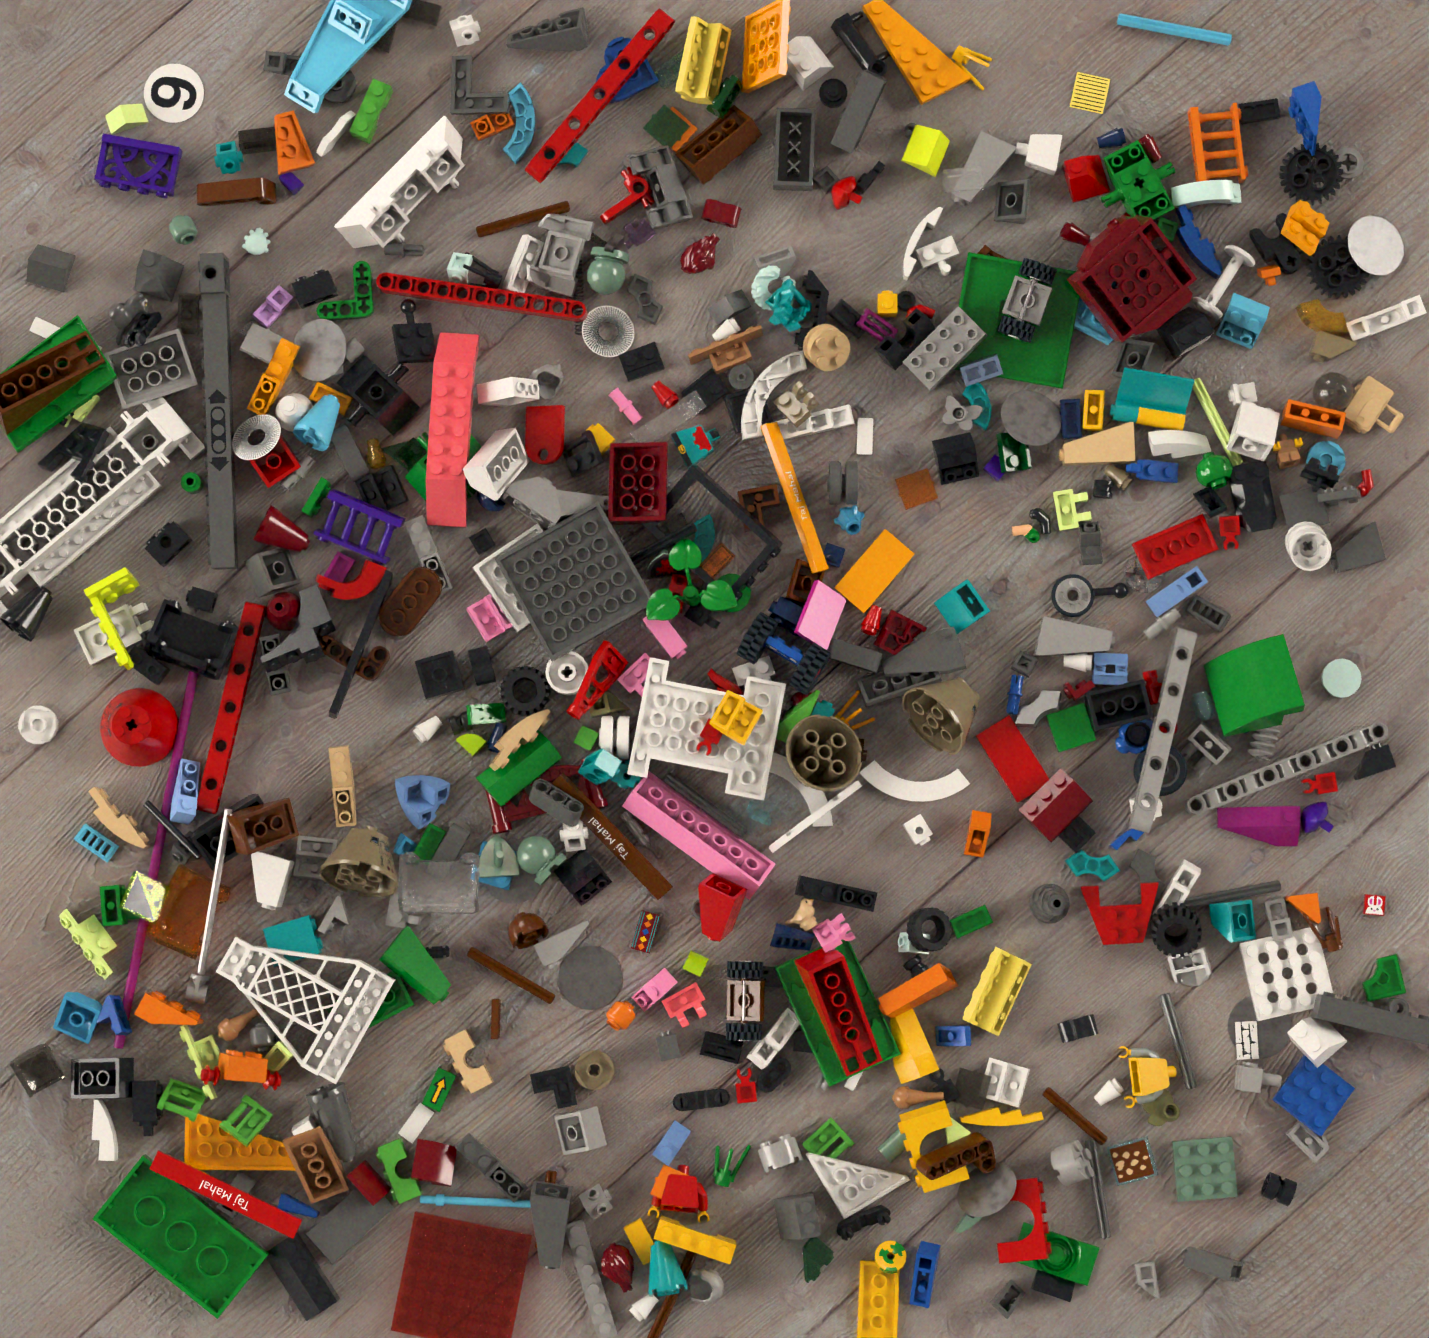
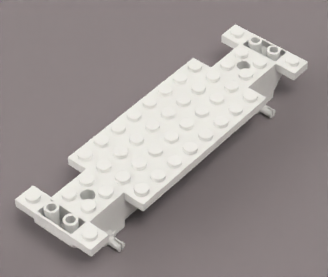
[0,397,206,623]

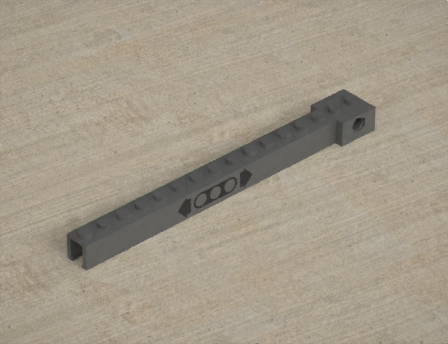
[198,253,238,570]

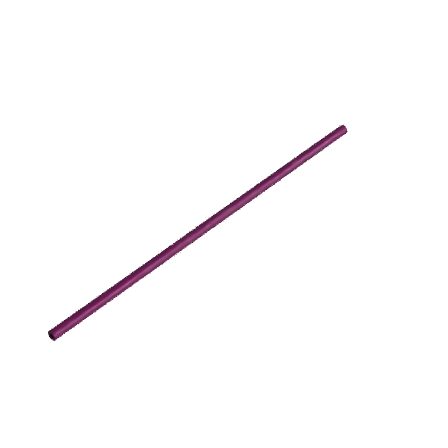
[113,671,198,1049]

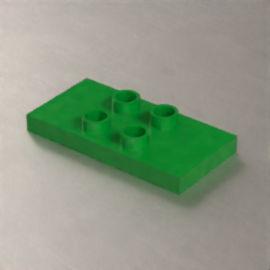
[93,1154,270,1319]

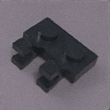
[684,583,728,629]

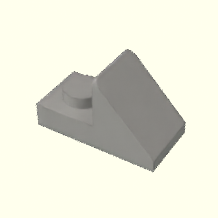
[318,895,350,934]

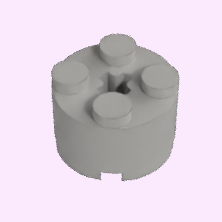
[757,1134,803,1173]
[1051,1140,1094,1187]

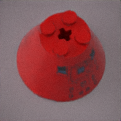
[100,688,179,767]

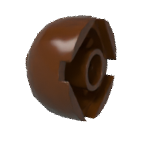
[508,912,549,949]

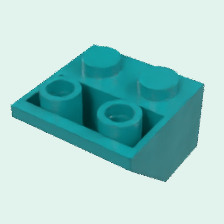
[934,579,990,634]

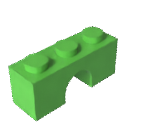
[350,78,393,144]
[376,1138,423,1204]

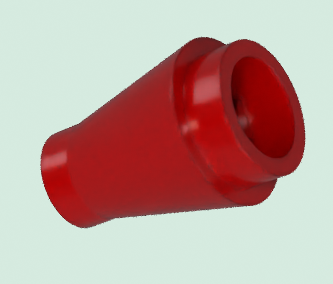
[651,380,679,410]
[860,605,883,636]

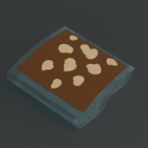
[1106,1136,1159,1186]

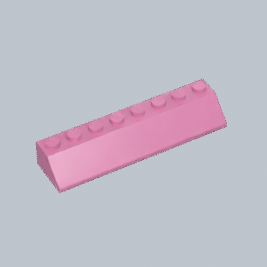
[622,771,775,900]

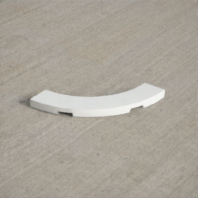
[741,350,807,440]
[770,753,833,827]
[859,760,970,802]
[769,781,862,853]

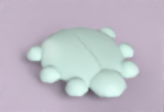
[242,228,271,255]

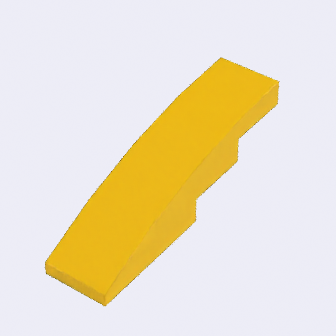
[959,1106,1044,1126]

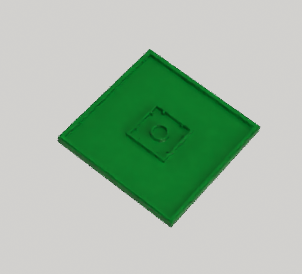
[954,252,1080,389]

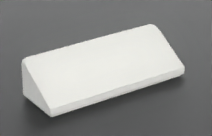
[502,235,544,293]

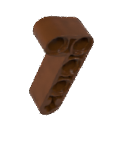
[197,178,276,206]
[319,635,390,681]
[916,1132,996,1180]

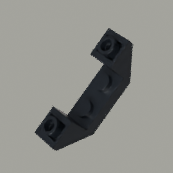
[794,270,829,350]

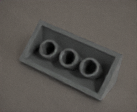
[856,670,942,708]

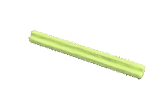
[1193,378,1243,466]

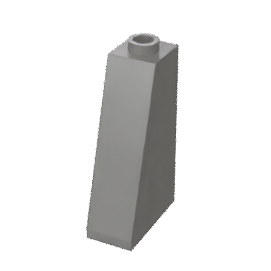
[951,131,1016,206]
[1034,616,1115,657]

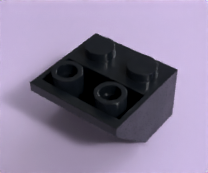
[932,432,979,485]
[554,849,612,906]

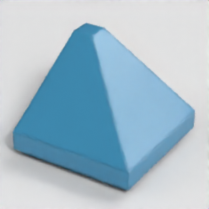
[393,833,418,862]

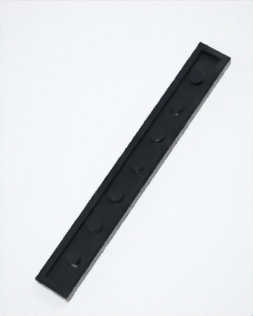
[329,570,393,719]

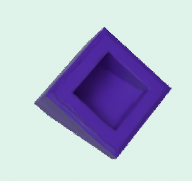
[279,172,304,195]
[983,454,1005,481]

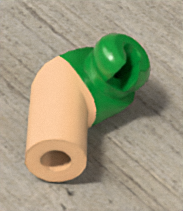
[1012,524,1040,543]

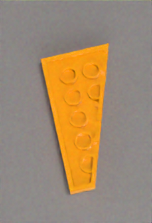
[862,0,972,105]
[184,1114,296,1171]

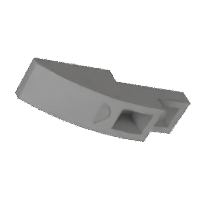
[404,514,453,593]

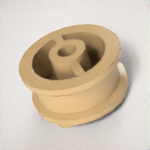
[803,324,850,371]

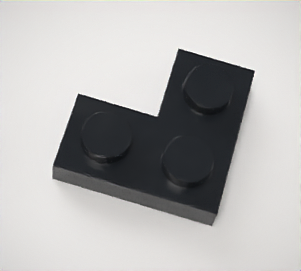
[530,1065,577,1109]

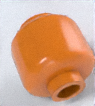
[606,1001,635,1031]

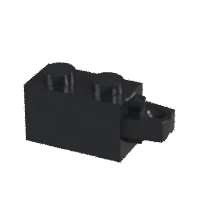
[132,1080,163,1136]

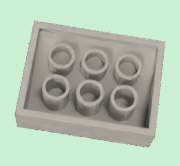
[104,328,198,409]

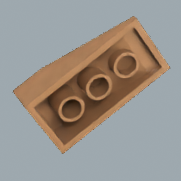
[282,1126,349,1204]

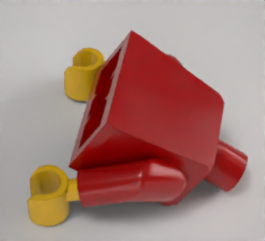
[648,1165,710,1223]

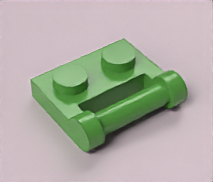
[157,1078,207,1122]
[219,1095,273,1147]
[802,1117,855,1159]

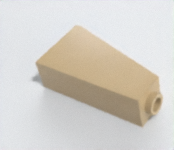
[1059,422,1135,466]

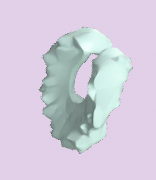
[751,266,796,311]

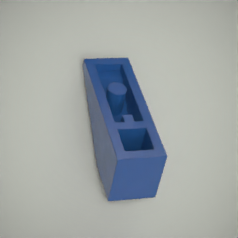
[909,1241,941,1308]

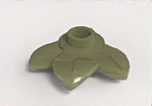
[1142,1089,1180,1126]

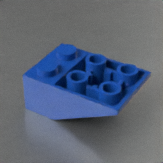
[1288,81,1322,156]

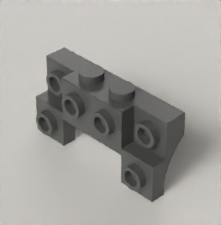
[627,145,693,229]

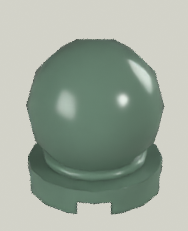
[587,247,629,295]
[516,835,567,886]

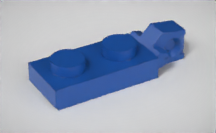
[1126,459,1179,483]

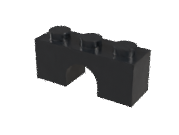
[874,308,936,370]

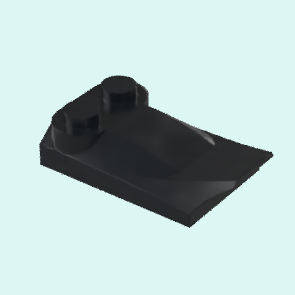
[1228,461,1277,533]

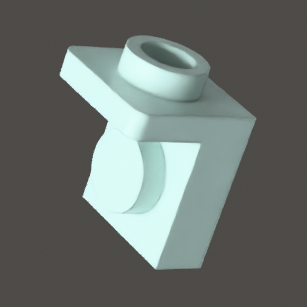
[447,252,473,284]
[898,932,930,955]

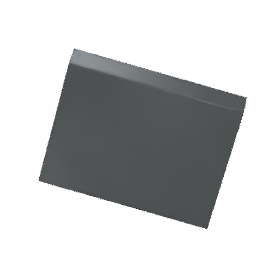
[994,179,1030,224]
[26,244,76,292]

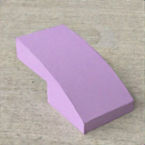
[252,285,294,328]

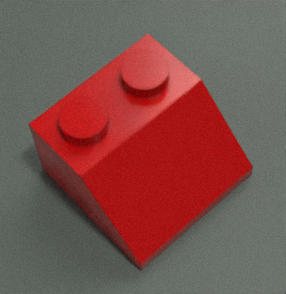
[249,433,301,488]

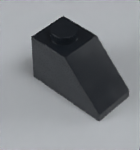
[1354,743,1396,780]

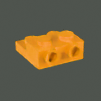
[1281,200,1330,256]

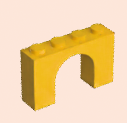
[898,1100,970,1193]
[654,1215,736,1264]

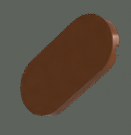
[379,567,442,636]

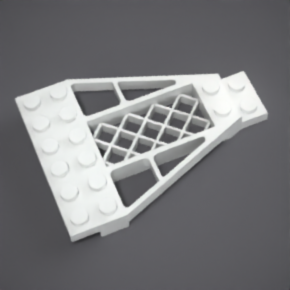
[216,937,395,1084]

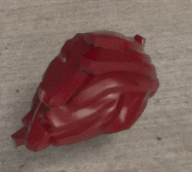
[680,233,720,274]
[601,1242,634,1293]

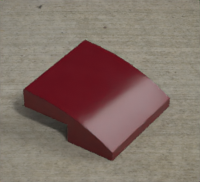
[411,1139,457,1187]
[347,1160,391,1206]

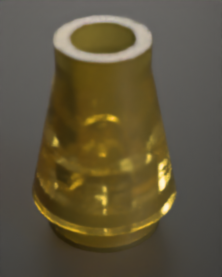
[367,438,387,469]

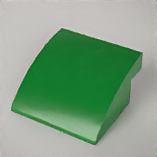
[1203,634,1305,737]

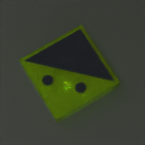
[119,871,170,924]

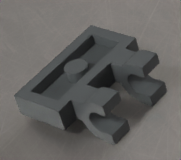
[1317,486,1361,506]

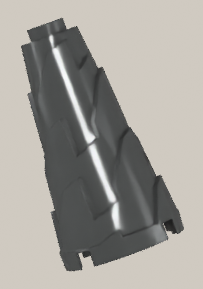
[1030,884,1070,924]
[306,1082,356,1162]

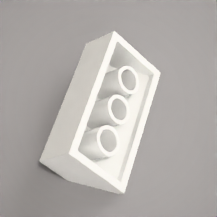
[463,427,530,501]

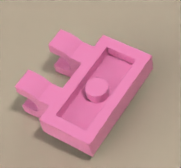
[617,653,650,697]
[811,913,855,953]

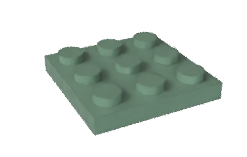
[1172,1136,1238,1202]

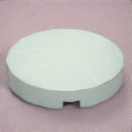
[1321,659,1362,698]

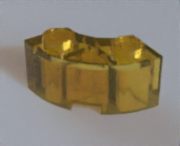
[1296,299,1348,336]

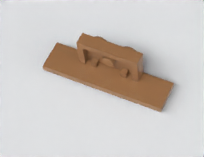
[688,325,763,374]

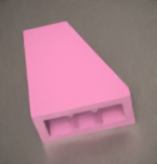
[642,616,688,660]

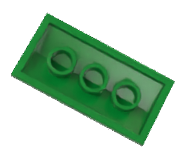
[476,730,562,807]
[326,971,414,1028]

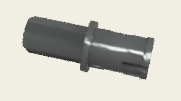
[384,242,424,258]

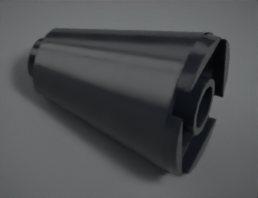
[0,586,53,642]

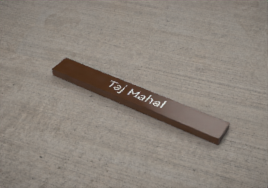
[551,773,673,900]

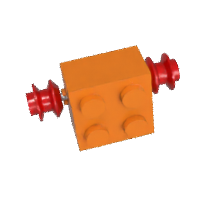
[201,1049,282,1091]

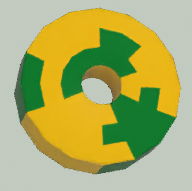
[874,1240,907,1274]

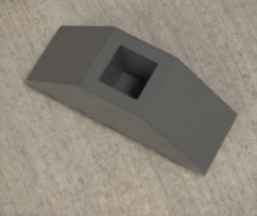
[259,634,291,696]

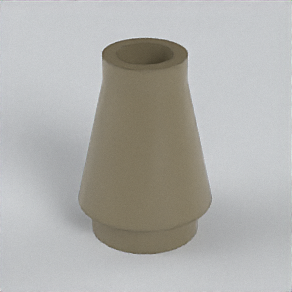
[1104,464,1134,491]

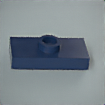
[1060,399,1082,439]

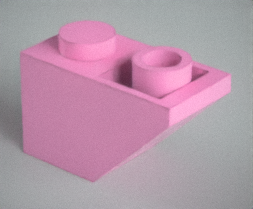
[632,968,678,1012]

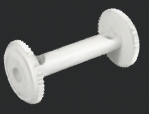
[1192,245,1255,319]

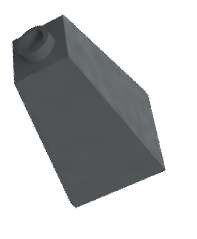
[530,1180,573,1269]

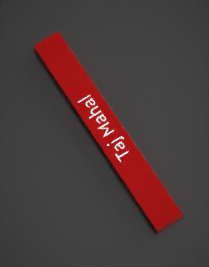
[149,1150,303,1239]

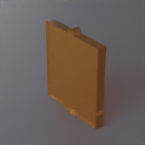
[895,468,938,510]

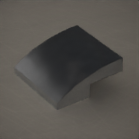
[355,465,409,511]

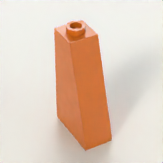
[878,963,958,1018]

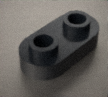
[758,1057,791,1092]

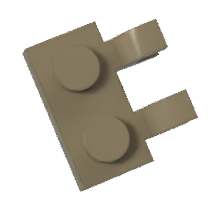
[773,381,819,428]

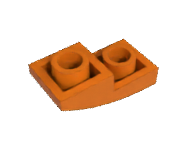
[470,113,515,141]

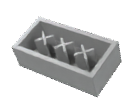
[903,306,988,391]

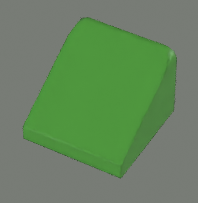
[573,725,599,752]

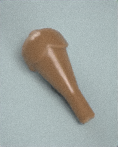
[218,1005,265,1041]
[892,1086,944,1109]

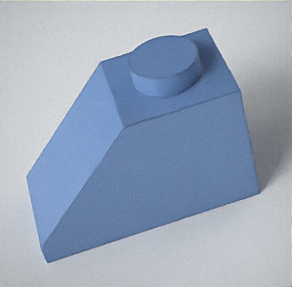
[652,1120,691,1166]

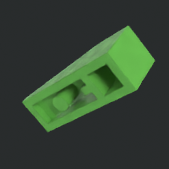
[776,690,820,743]

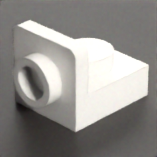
[1228,382,1258,406]

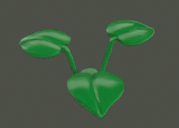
[646,539,738,621]

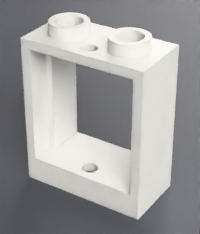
[477,377,540,407]

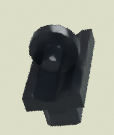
[1300,458,1340,492]

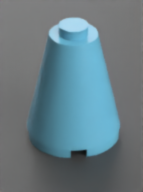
[293,395,340,451]

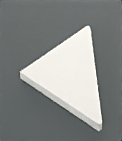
[806,1153,910,1219]

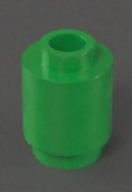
[181,472,203,494]

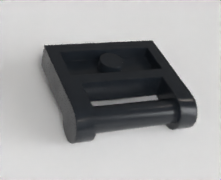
[562,430,604,477]

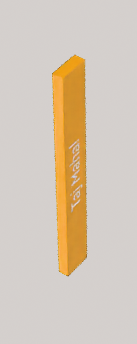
[761,422,829,574]

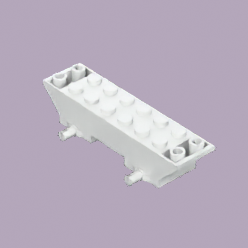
[334,116,465,248]

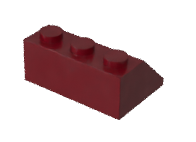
[1019,768,1093,843]

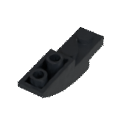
[795,875,877,912]

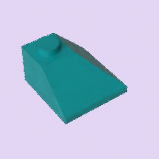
[1209,900,1256,942]

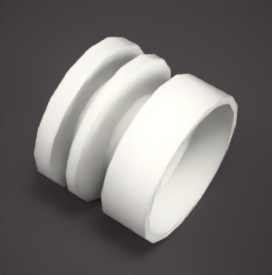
[1285,521,1332,571]

